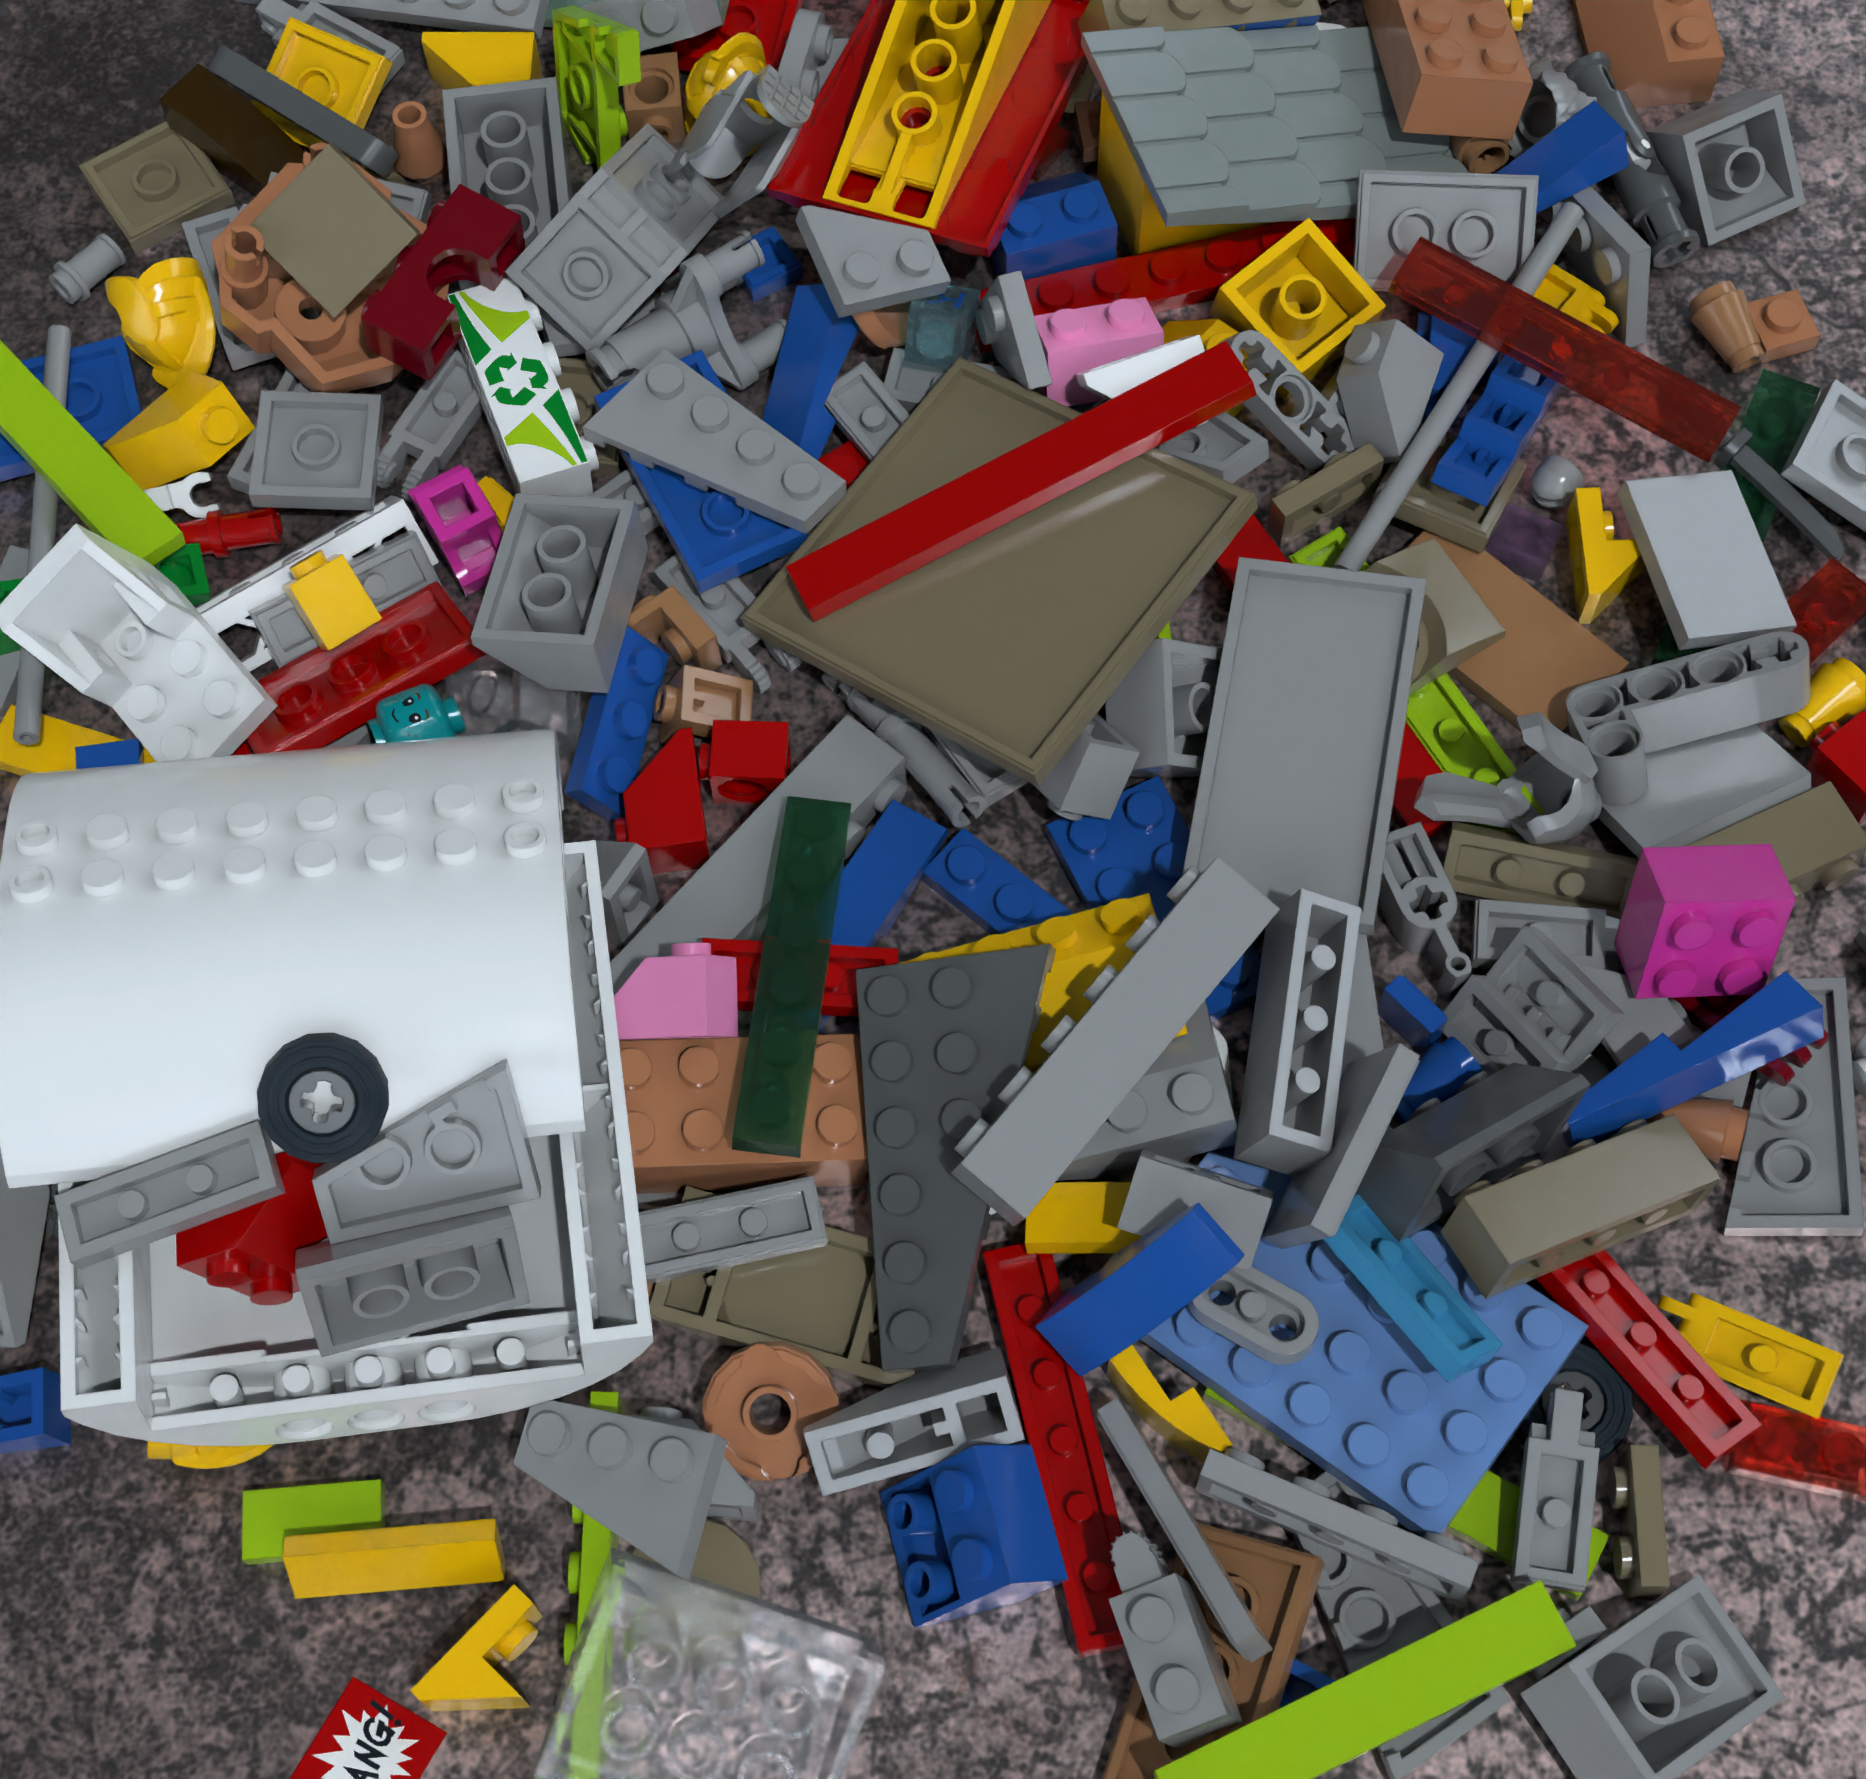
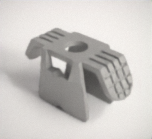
[665,64,814,218]

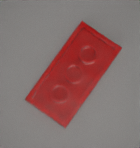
[246,581,487,754]

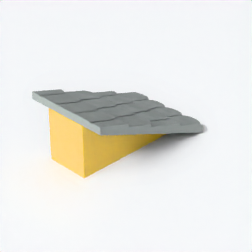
[1081,25,1469,255]

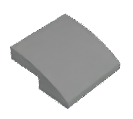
[1443,926,1625,1076]

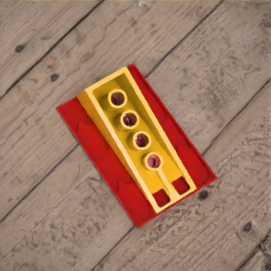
[766,0,1090,257]

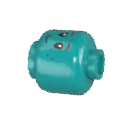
[368,683,466,743]

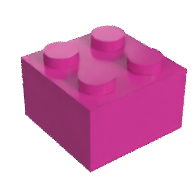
[1614,844,1796,999]

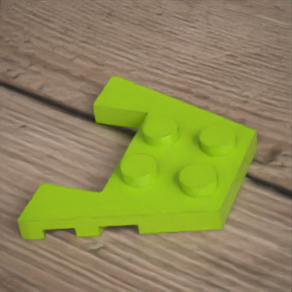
[552,5,641,170]

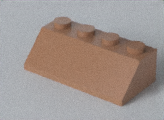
[1571,0,1725,108]

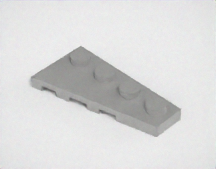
[582,349,847,534]
[1724,977,1865,1236]
[1292,1471,1511,1779]

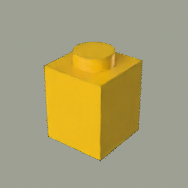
[281,550,382,651]

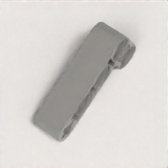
[1566,631,1811,806]

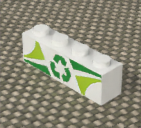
[447,277,599,497]

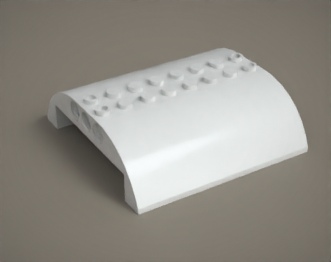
[0,728,586,1188]
[58,840,653,1446]

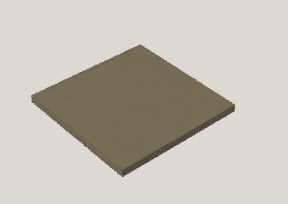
[740,357,1258,787]

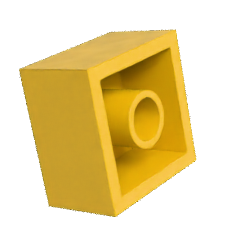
[1209,218,1386,400]

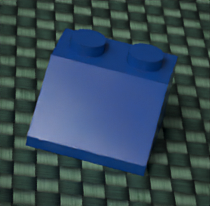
[990,171,1118,280]

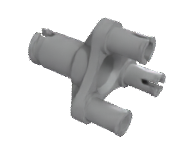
[586,230,787,392]

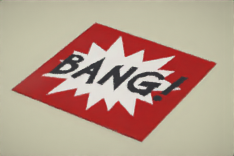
[290,1677,447,1779]

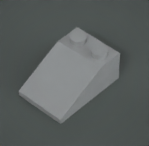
[1520,1574,1785,1779]

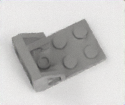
[505,123,724,351]

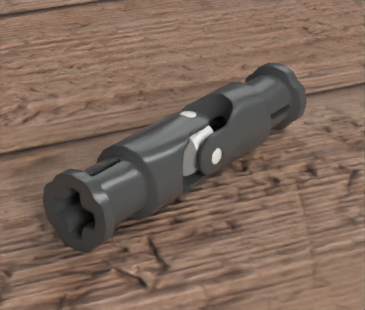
[1563,52,1700,268]

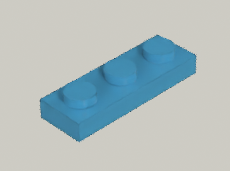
[1323,1194,1503,1383]

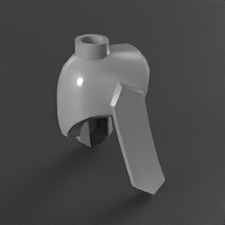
[1414,712,1602,844]

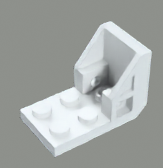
[0,523,278,762]

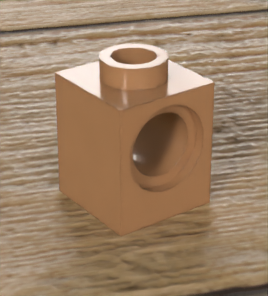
[623,52,686,144]

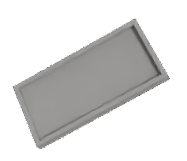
[1183,557,1426,935]

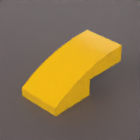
[1106,1345,1233,1463]

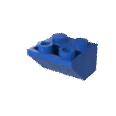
[880,1444,1068,1628]

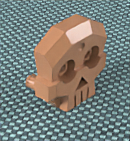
[211,142,449,393]

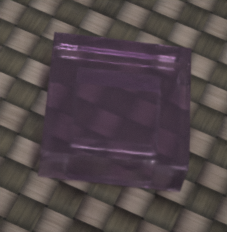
[1486,503,1565,583]

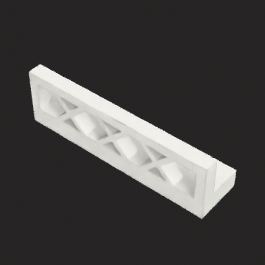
[195,495,439,672]

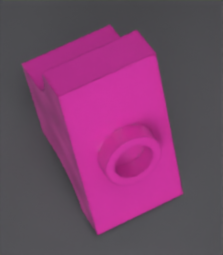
[407,464,503,597]

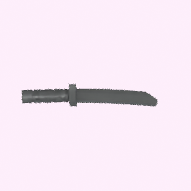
[1656,381,1844,562]

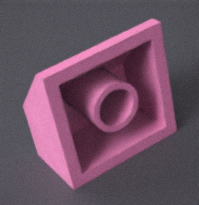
[1034,297,1164,407]

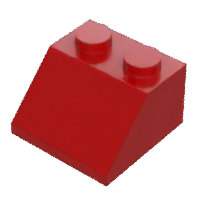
[176,1152,328,1305]

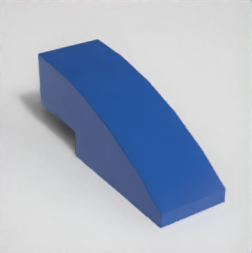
[1035,1202,1245,1377]

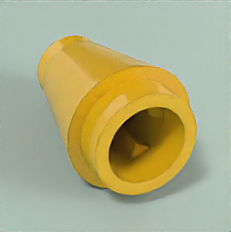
[1778,657,1866,748]

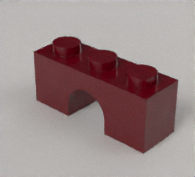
[361,184,526,382]

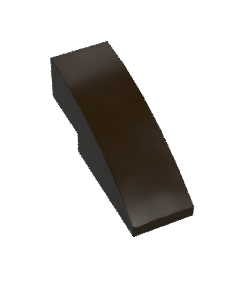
[159,63,304,197]

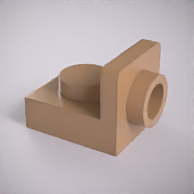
[627,585,723,671]
[653,664,753,744]

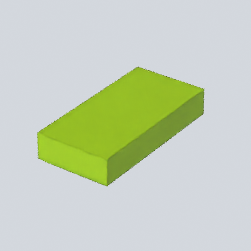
[242,1479,386,1565]

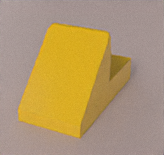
[1565,487,1645,624]
[410,1584,543,1712]

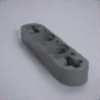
[206,44,400,179]

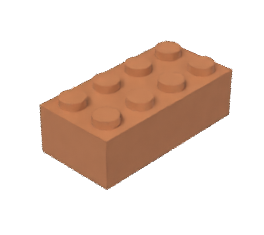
[1361,0,1533,140]
[619,1034,869,1194]

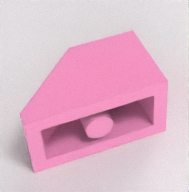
[614,943,738,1041]

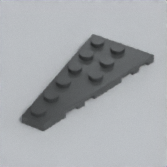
[856,944,1056,1374]

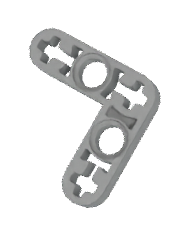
[1219,330,1355,471]

